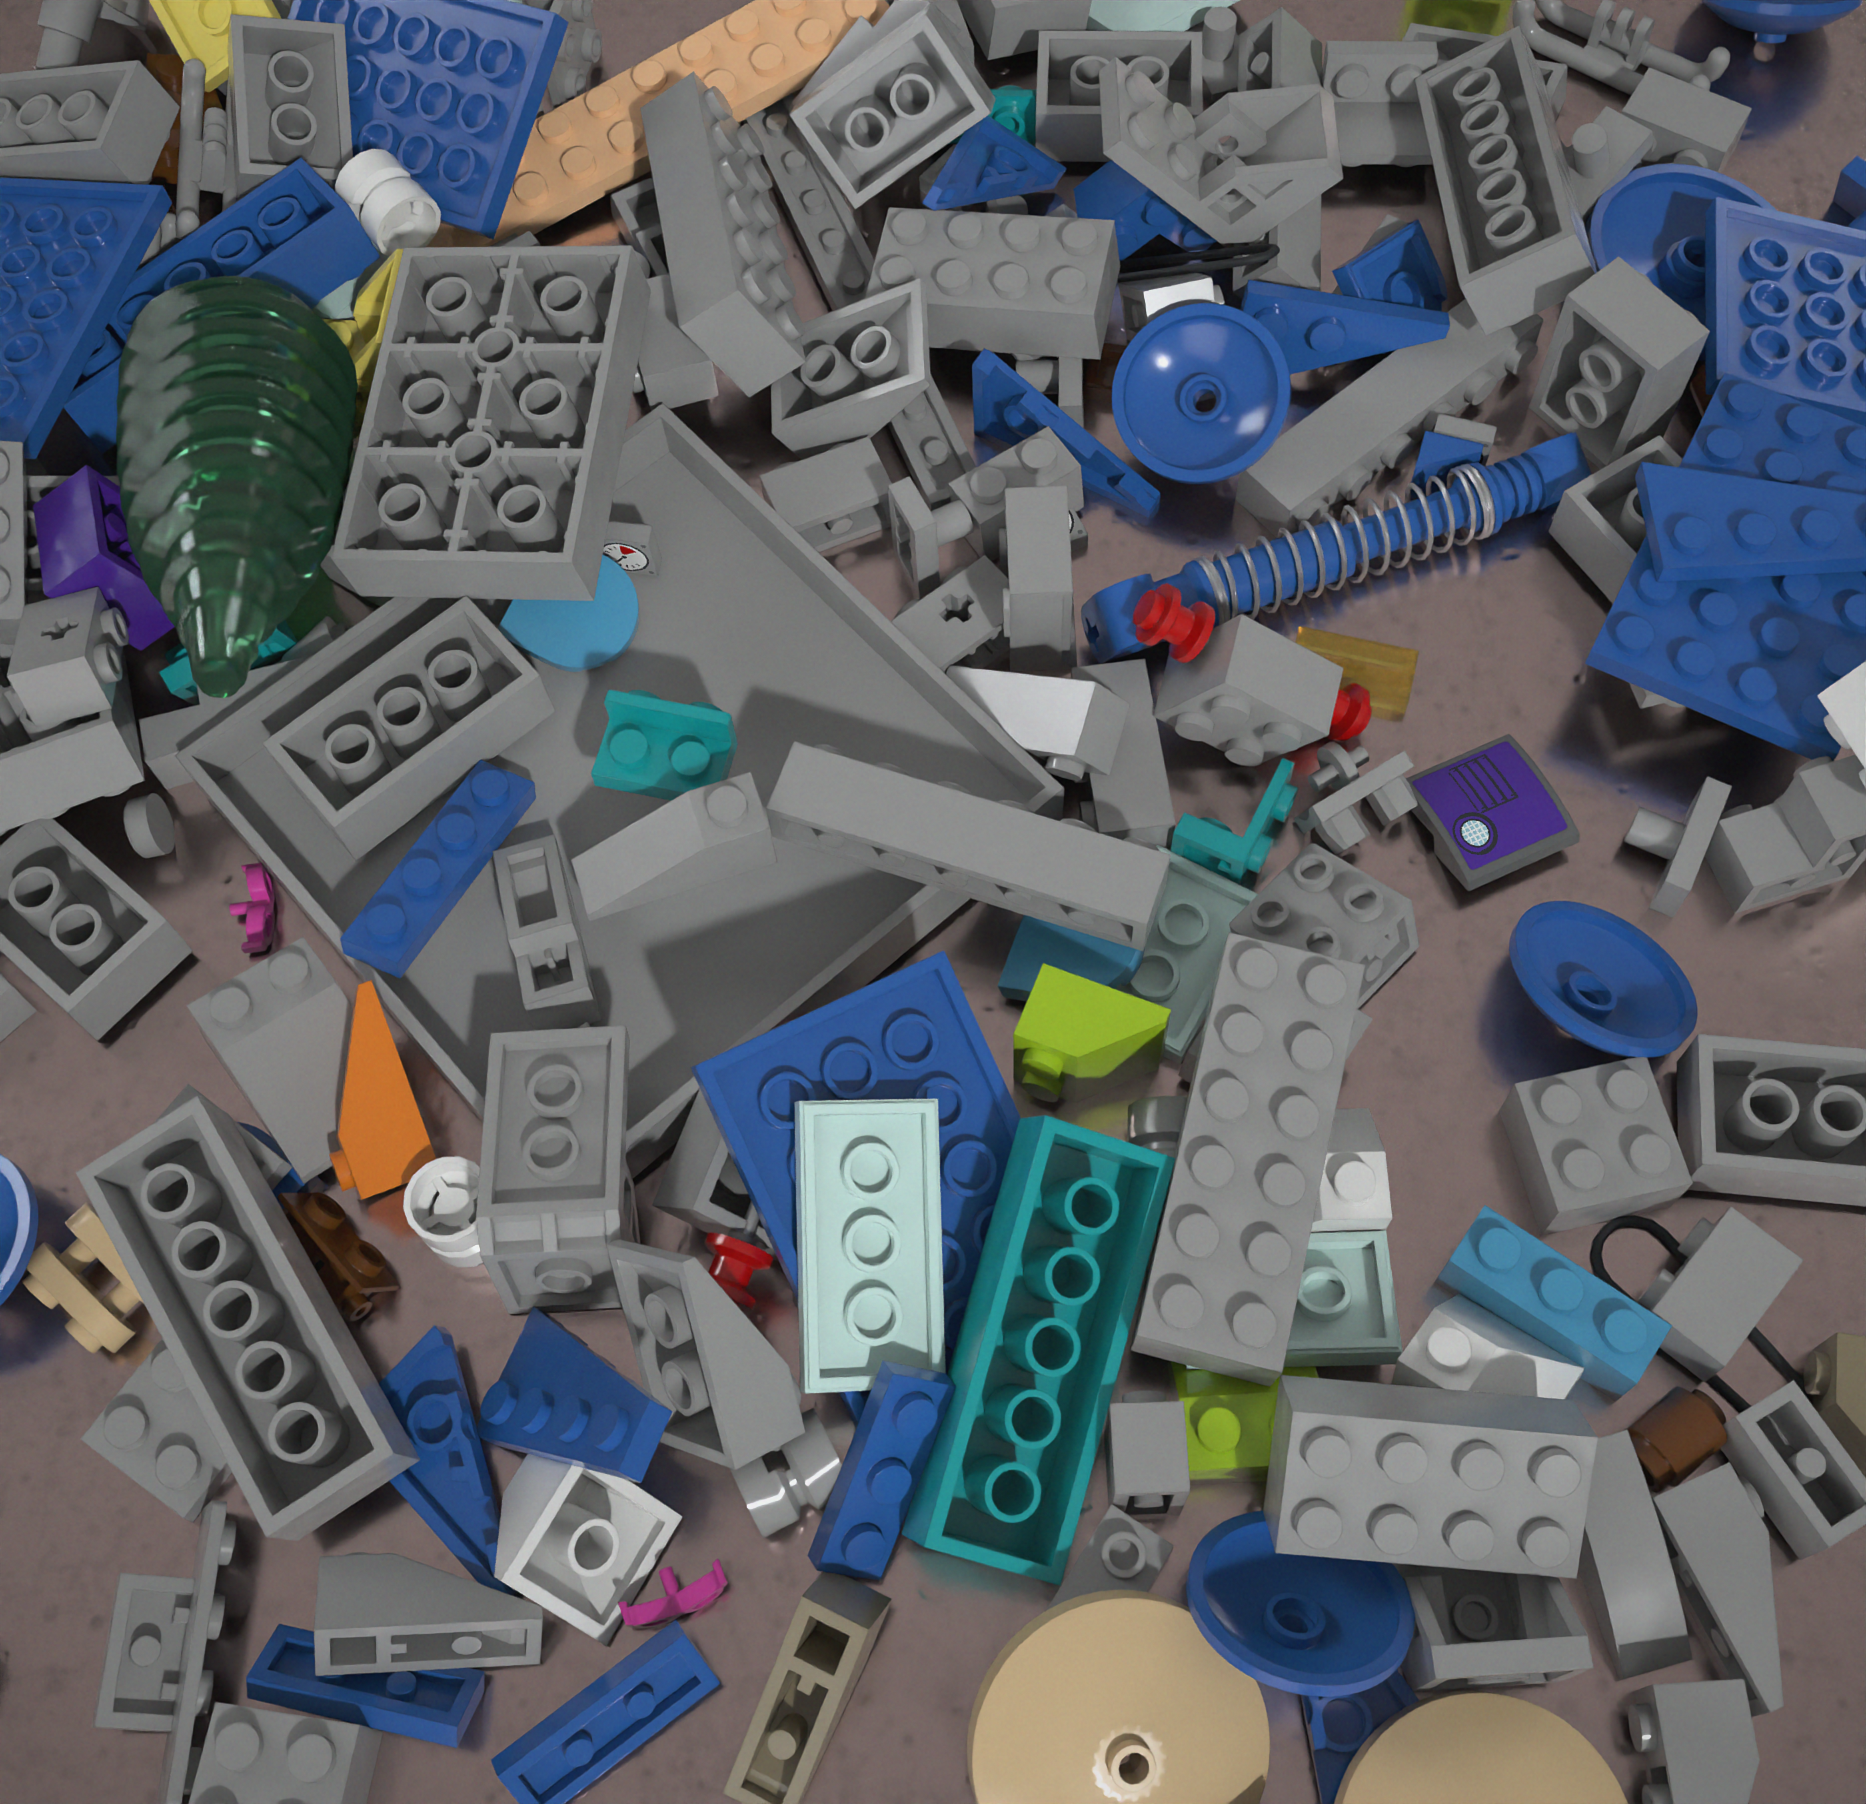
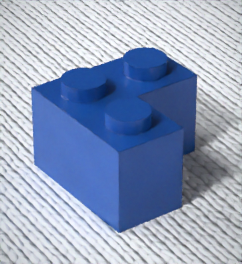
[1073,160,1217,261]

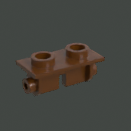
[277,1192,400,1322]

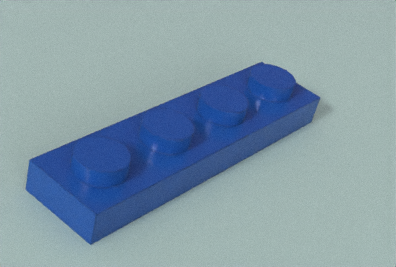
[340,760,536,979]

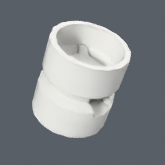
[335,149,441,257]
[403,1156,483,1267]

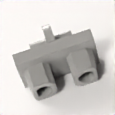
[1293,742,1418,855]

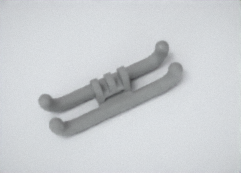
[1512,0,1731,96]
[175,58,236,241]

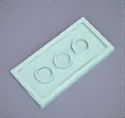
[794,1099,945,1394]

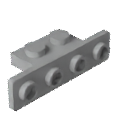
[91,1500,236,1804]

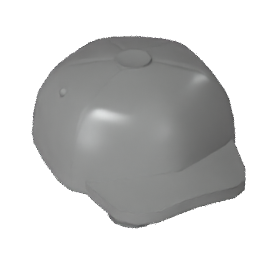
[33,0,149,70]

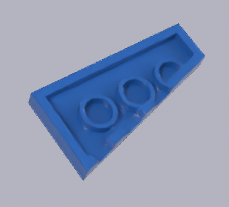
[1635,462,1866,582]
[476,1306,673,1483]

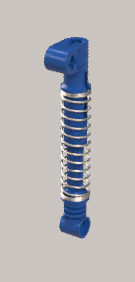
[1081,432,1592,664]

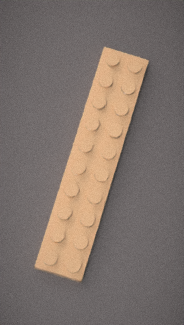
[426,0,890,247]

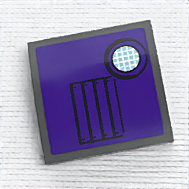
[1406,734,1580,891]

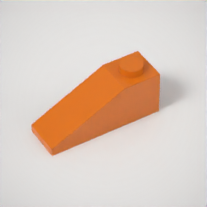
[329,980,436,1200]

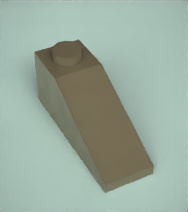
[723,1572,892,1804]

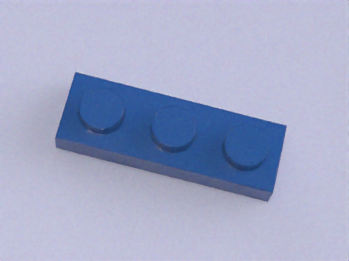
[807,1360,956,1580]
[491,1619,720,1804]
[246,1624,485,1748]

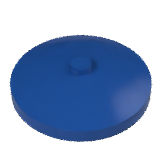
[1584,164,1777,361]

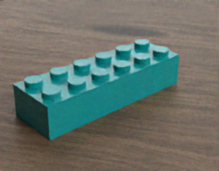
[902,1115,1176,1586]

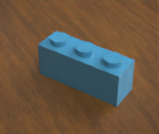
[1435,1205,1672,1401]

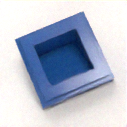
[1410,431,1484,498]

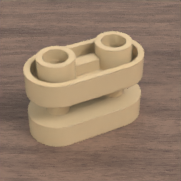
[22,1203,144,1354]

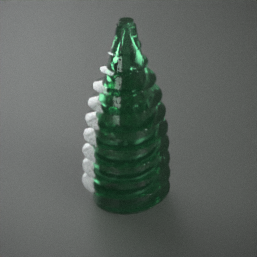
[116,276,358,698]

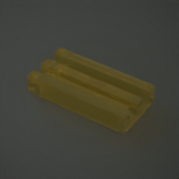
[1295,626,1419,713]

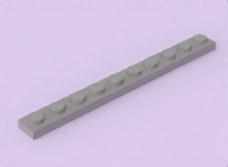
[742,94,976,511]

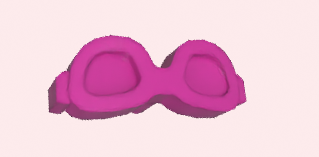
[229,862,275,954]
[618,1559,728,1628]

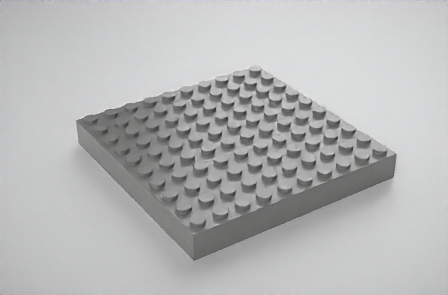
[175,403,1064,1179]

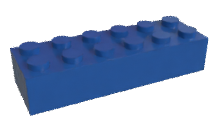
[64,158,381,454]

